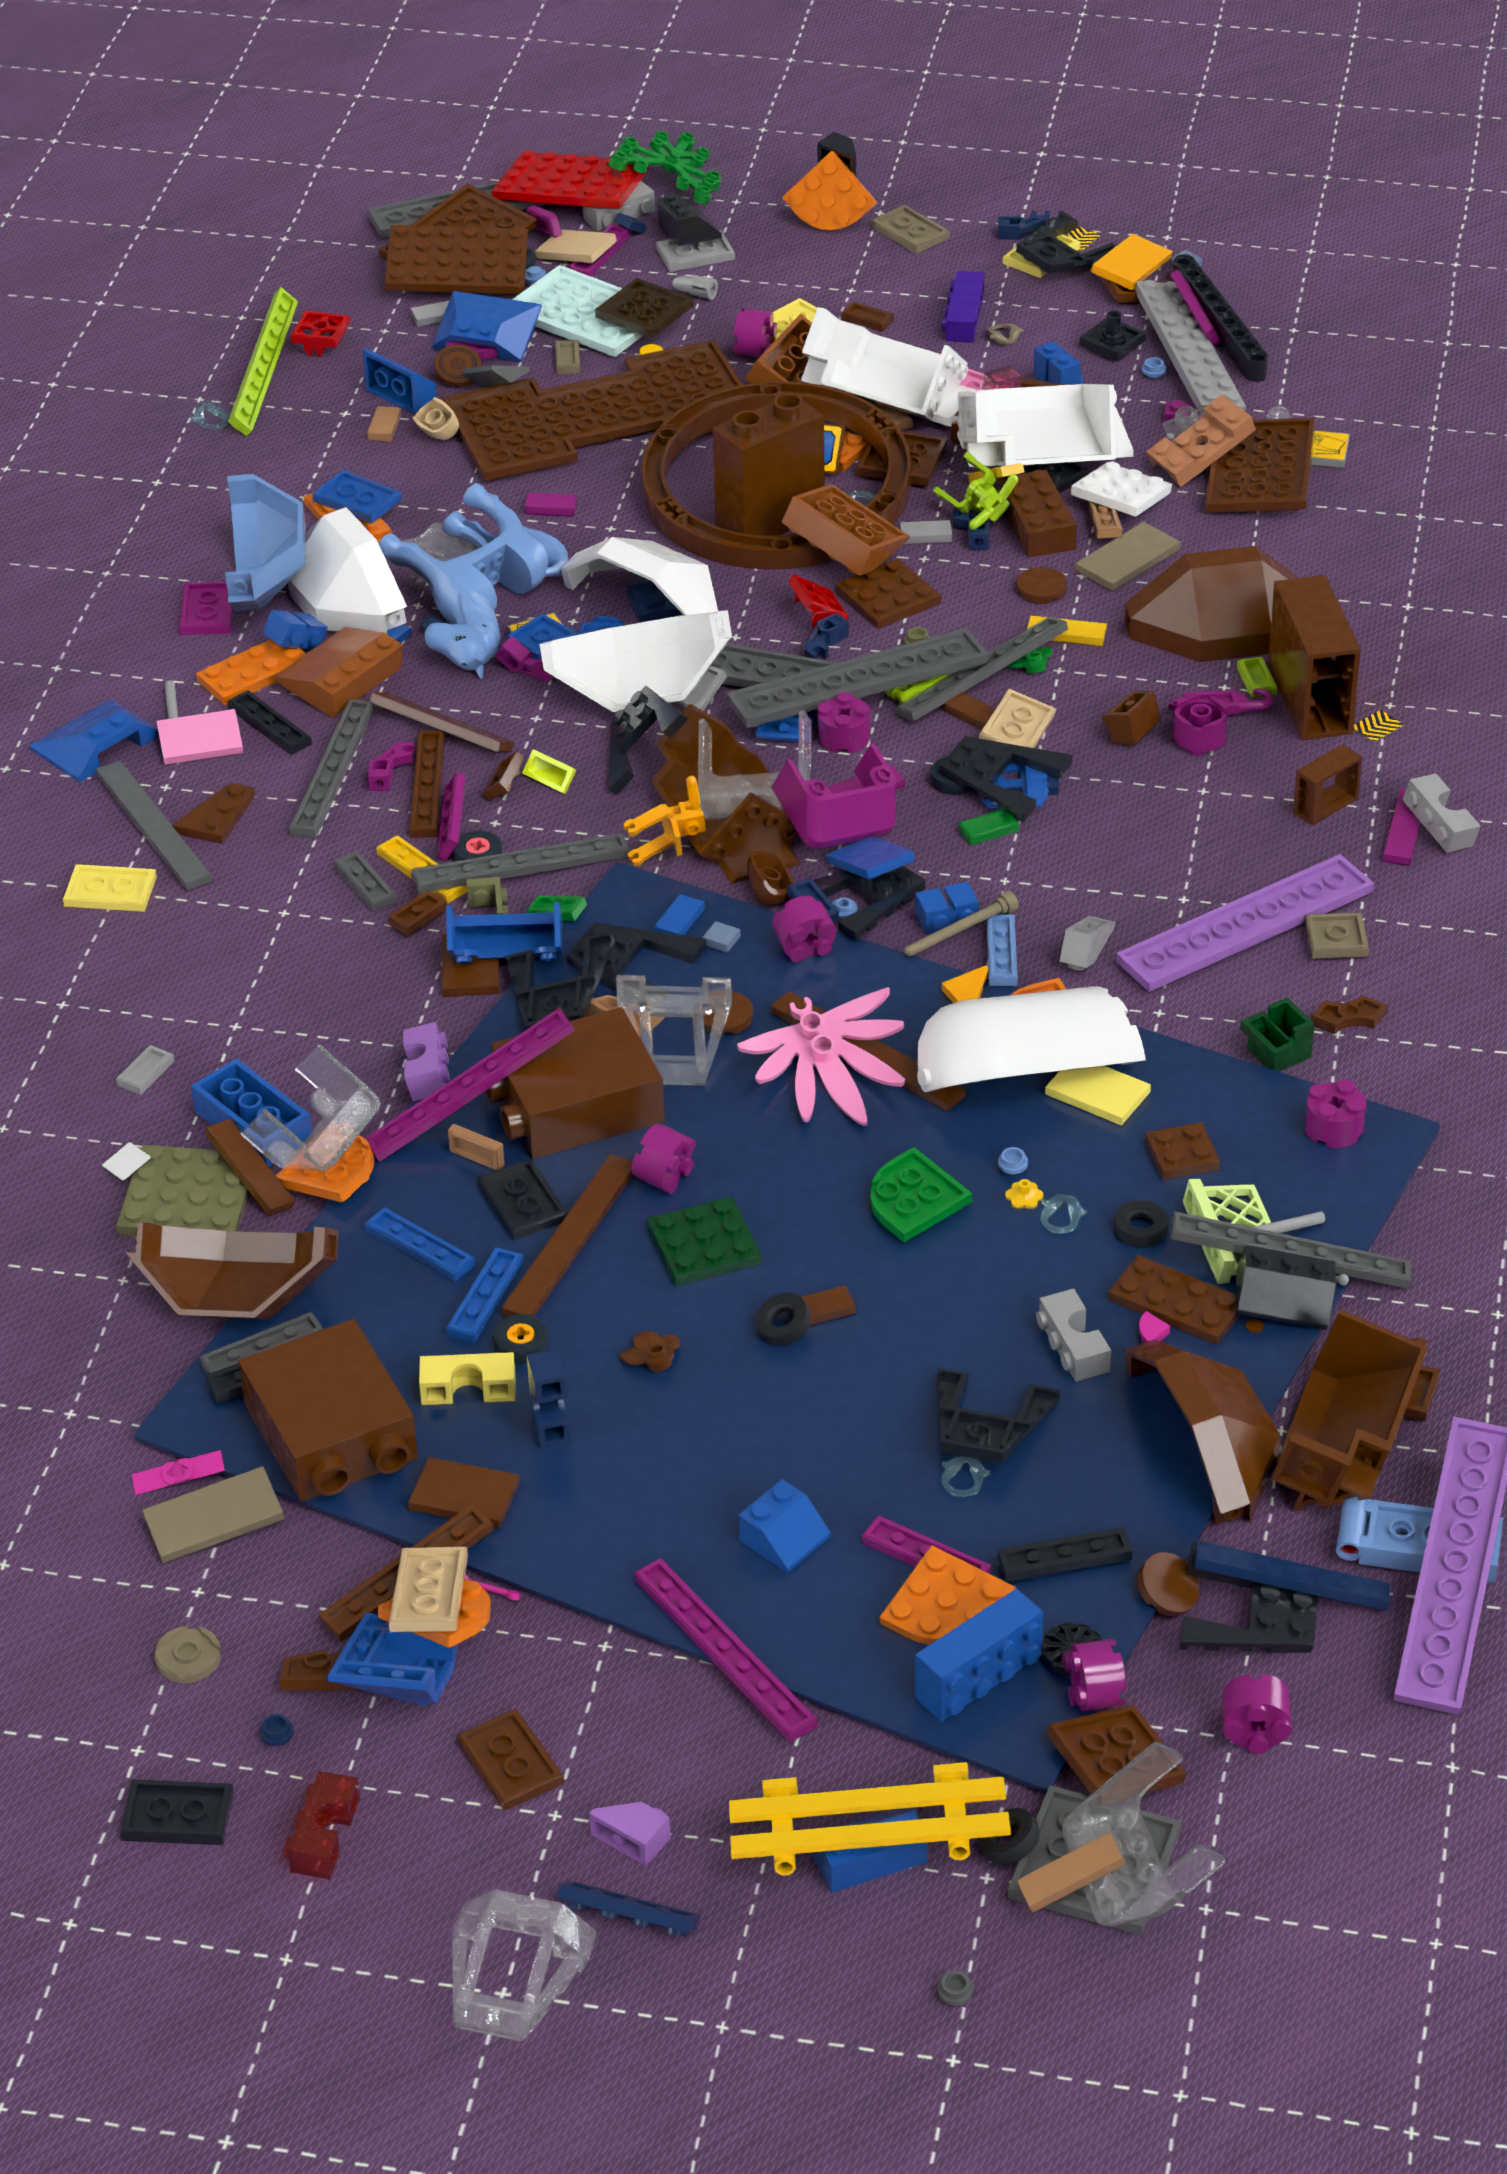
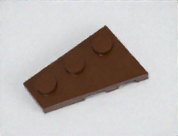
[172,783,256,844]
[280,1645,363,1691]

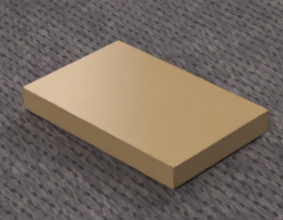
[535,230,617,263]
[979,689,1057,748]

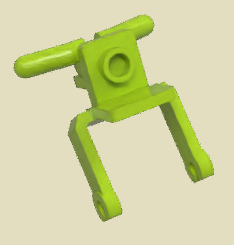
[933,452,1018,530]

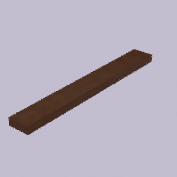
[771,991,966,1112]
[502,1154,633,1317]

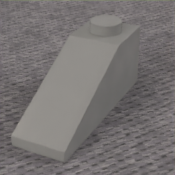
[1059,916,1116,970]

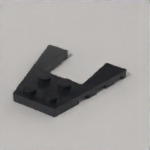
[1016,211,1116,273]
[608,685,688,795]
[940,736,1073,823]
[788,866,926,941]
[567,923,706,1013]
[505,931,615,1030]
[937,1368,1061,1463]
[1179,1542,1318,1653]

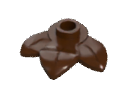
[619,1331,680,1372]

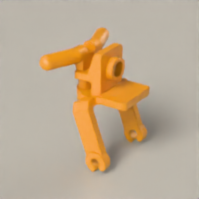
[624,776,706,866]

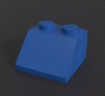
[739,1479,831,1573]

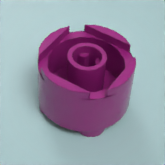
[733,308,777,358]
[817,692,871,753]
[1173,695,1227,756]
[772,896,836,962]
[1305,1080,1366,1148]
[632,1123,696,1194]
[1062,1638,1126,1712]
[1222,1674,1292,1754]

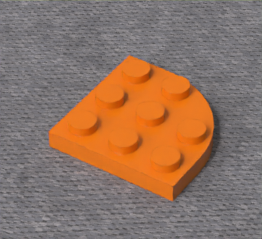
[782,151,878,230]
[275,1127,374,1203]
[880,1545,1016,1645]
[378,1579,491,1648]

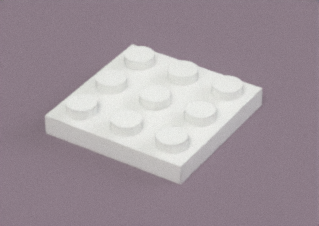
[1071,462,1172,517]

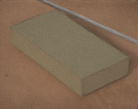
[555,340,581,374]

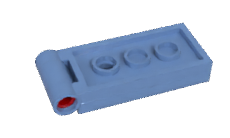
[1336,1497,1503,1583]

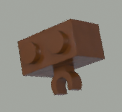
[1101,691,1161,746]

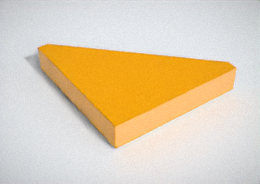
[942,965,989,1003]

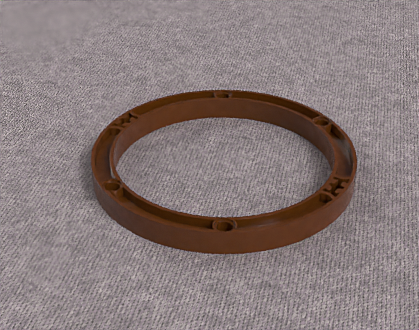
[642,381,911,570]

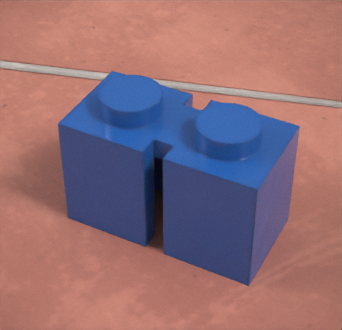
[1033,341,1081,385]
[263,610,328,649]
[915,882,979,934]

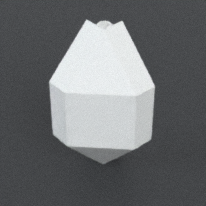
[287,507,407,635]
[561,537,718,615]
[539,610,732,712]

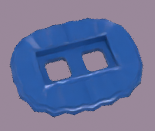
[980,761,1049,810]

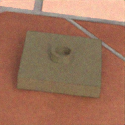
[1305,913,1369,959]

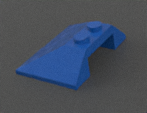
[432,291,542,363]
[29,698,159,783]
[328,1613,458,1705]

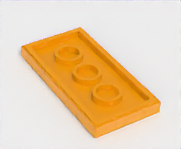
[1091,234,1173,290]

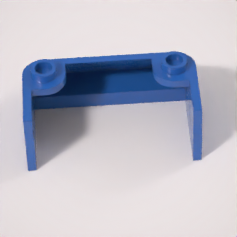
[446,902,563,964]

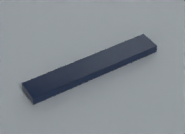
[1194,1540,1390,1611]

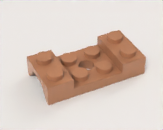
[1146,394,1256,488]

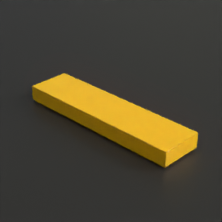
[376,835,468,904]

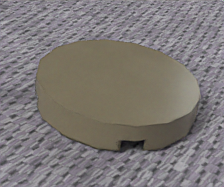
[155,1626,221,1683]

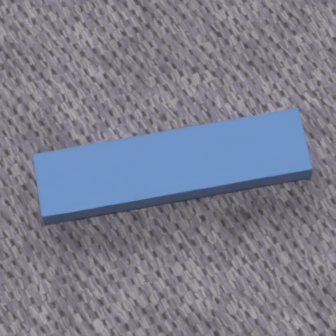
[987,915,1018,986]

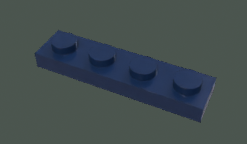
[557,1880,701,1936]

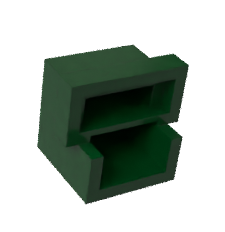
[1240,997,1314,1072]

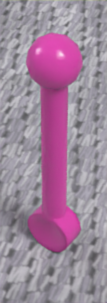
[465,1575,521,1600]

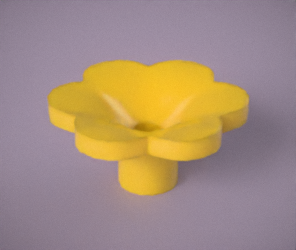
[1005,1179,1044,1209]

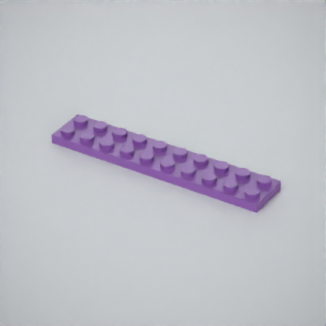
[1116,854,1374,992]
[1393,1416,1507,1715]

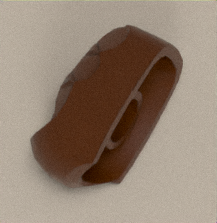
[747,852,794,906]

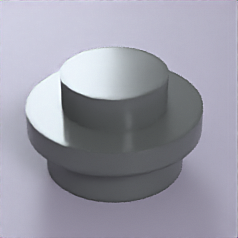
[938,1971,973,2006]

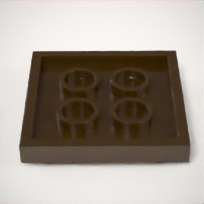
[595,278,694,338]

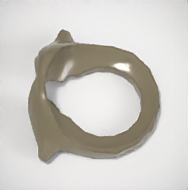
[987,324,1024,346]

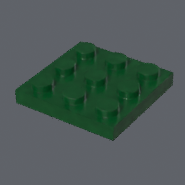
[647,1196,762,1286]

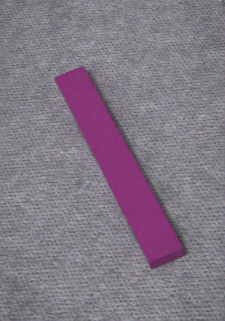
[365,1008,575,1162]
[634,1558,818,1743]

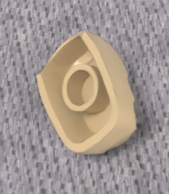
[412,397,459,440]

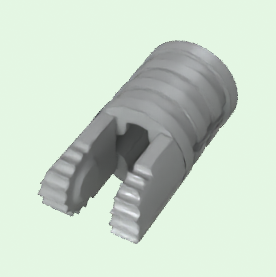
[672,275,718,300]

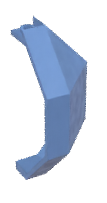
[225,474,306,612]

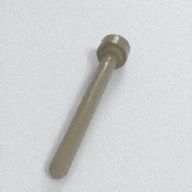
[904,890,1019,957]

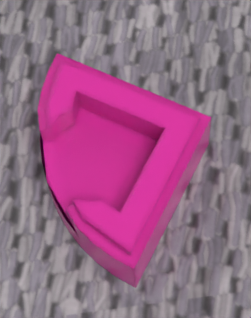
[1139,1311,1170,1343]

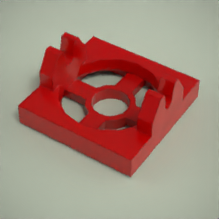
[291,311,350,358]
[788,574,849,627]

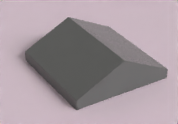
[462,365,530,386]

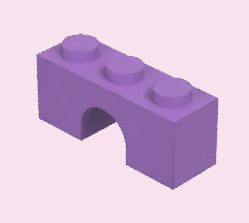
[403,1022,450,1101]

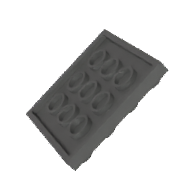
[1008,1785,1182,1935]

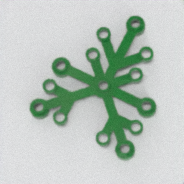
[608,131,722,205]

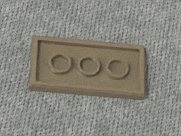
[1075,522,1181,591]
[142,1466,285,1563]

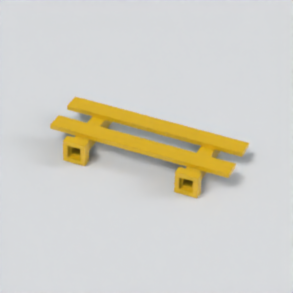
[729,1762,1011,1876]

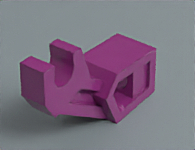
[495,636,554,682]
[368,742,414,791]

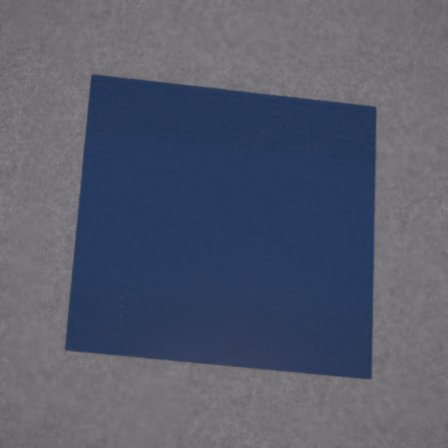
[135,863,1440,1793]

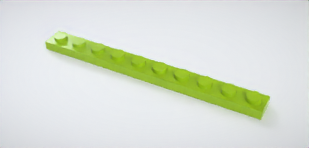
[228,287,298,436]

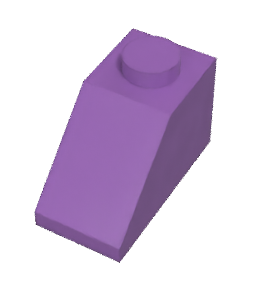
[589,1802,671,1866]

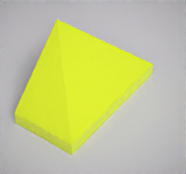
[522,749,576,794]

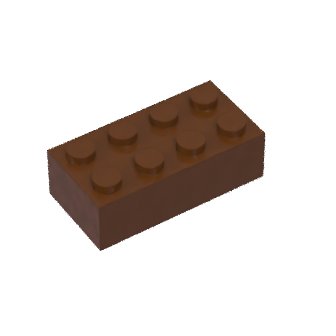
[998,470,1077,558]

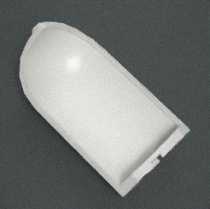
[917,986,1146,1092]

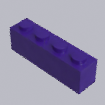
[942,271,985,343]

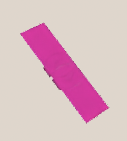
[132,1450,225,1495]

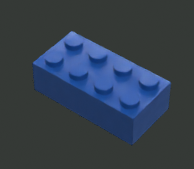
[191,1058,313,1167]
[915,1588,1043,1722]

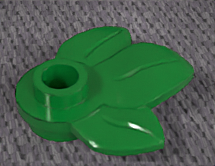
[1007,646,1053,673]

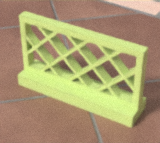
[1183,1179,1271,1284]

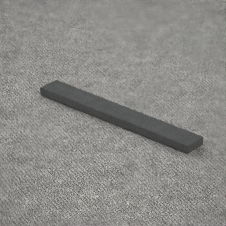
[895,616,1068,722]
[289,699,375,839]
[96,760,212,891]
[412,833,630,893]
[1171,1211,1411,1289]

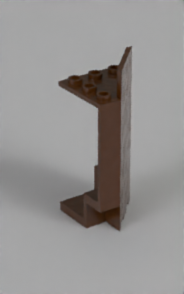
[651,704,802,884]
[1271,1309,1428,1512]

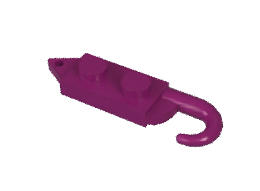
[1168,689,1273,715]

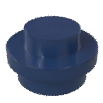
[260,1714,294,1746]

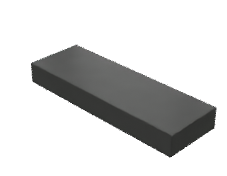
[334,851,397,912]

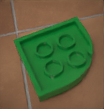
[870,1147,973,1243]

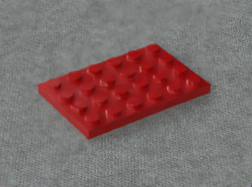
[491,150,649,209]

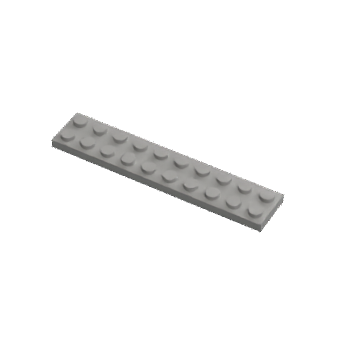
[1134,280,1246,413]

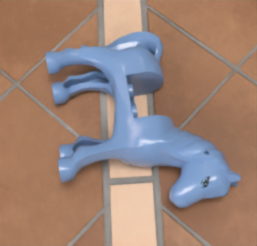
[378,483,568,679]

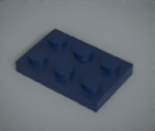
[626,582,683,623]

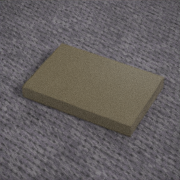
[871,205,950,254]

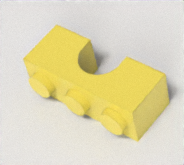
[419,1352,515,1405]

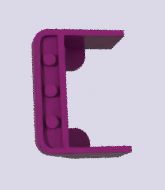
[771,743,896,849]

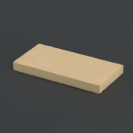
[389,1547,468,1632]

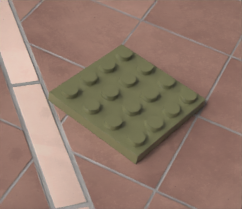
[116,1145,250,1236]

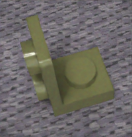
[467,877,508,914]

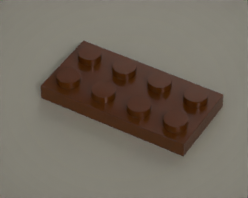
[1108,1255,1240,1345]

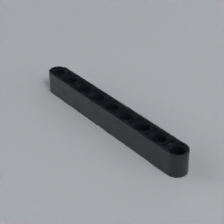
[1173,255,1268,382]

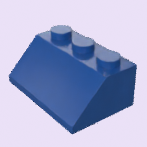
[362,348,437,415]
[811,1808,928,1893]

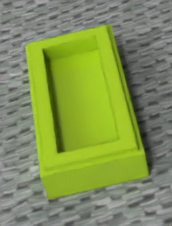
[1237,657,1277,698]

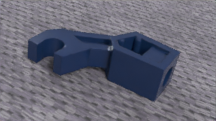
[998,211,1050,240]
[953,508,990,550]
[804,613,849,659]

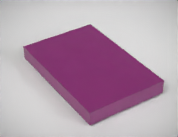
[179,581,234,635]

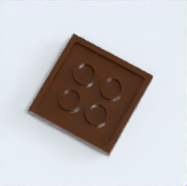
[857,431,947,486]
[835,559,941,629]
[1047,1705,1187,1804]

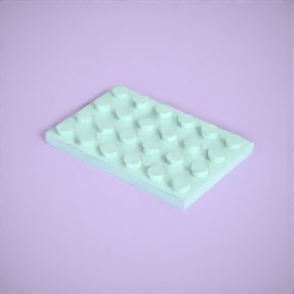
[512,265,643,357]

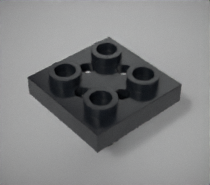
[1080,310,1146,361]

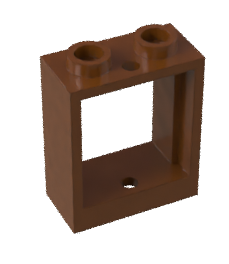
[1293,744,1362,826]

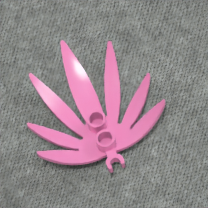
[737,987,905,1126]

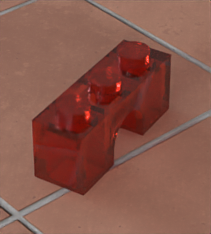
[284,1771,361,1880]

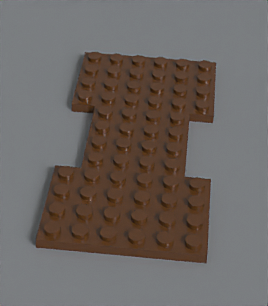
[442,339,743,481]

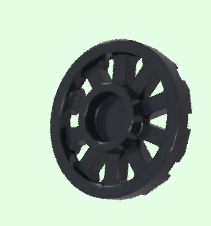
[1042,1622,1102,1676]

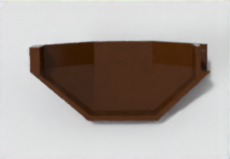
[1124,546,1299,662]
[125,1222,339,1320]
[1125,1339,1280,1525]

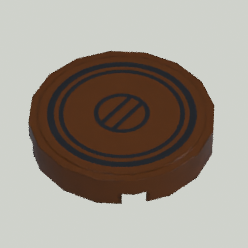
[434,345,482,387]

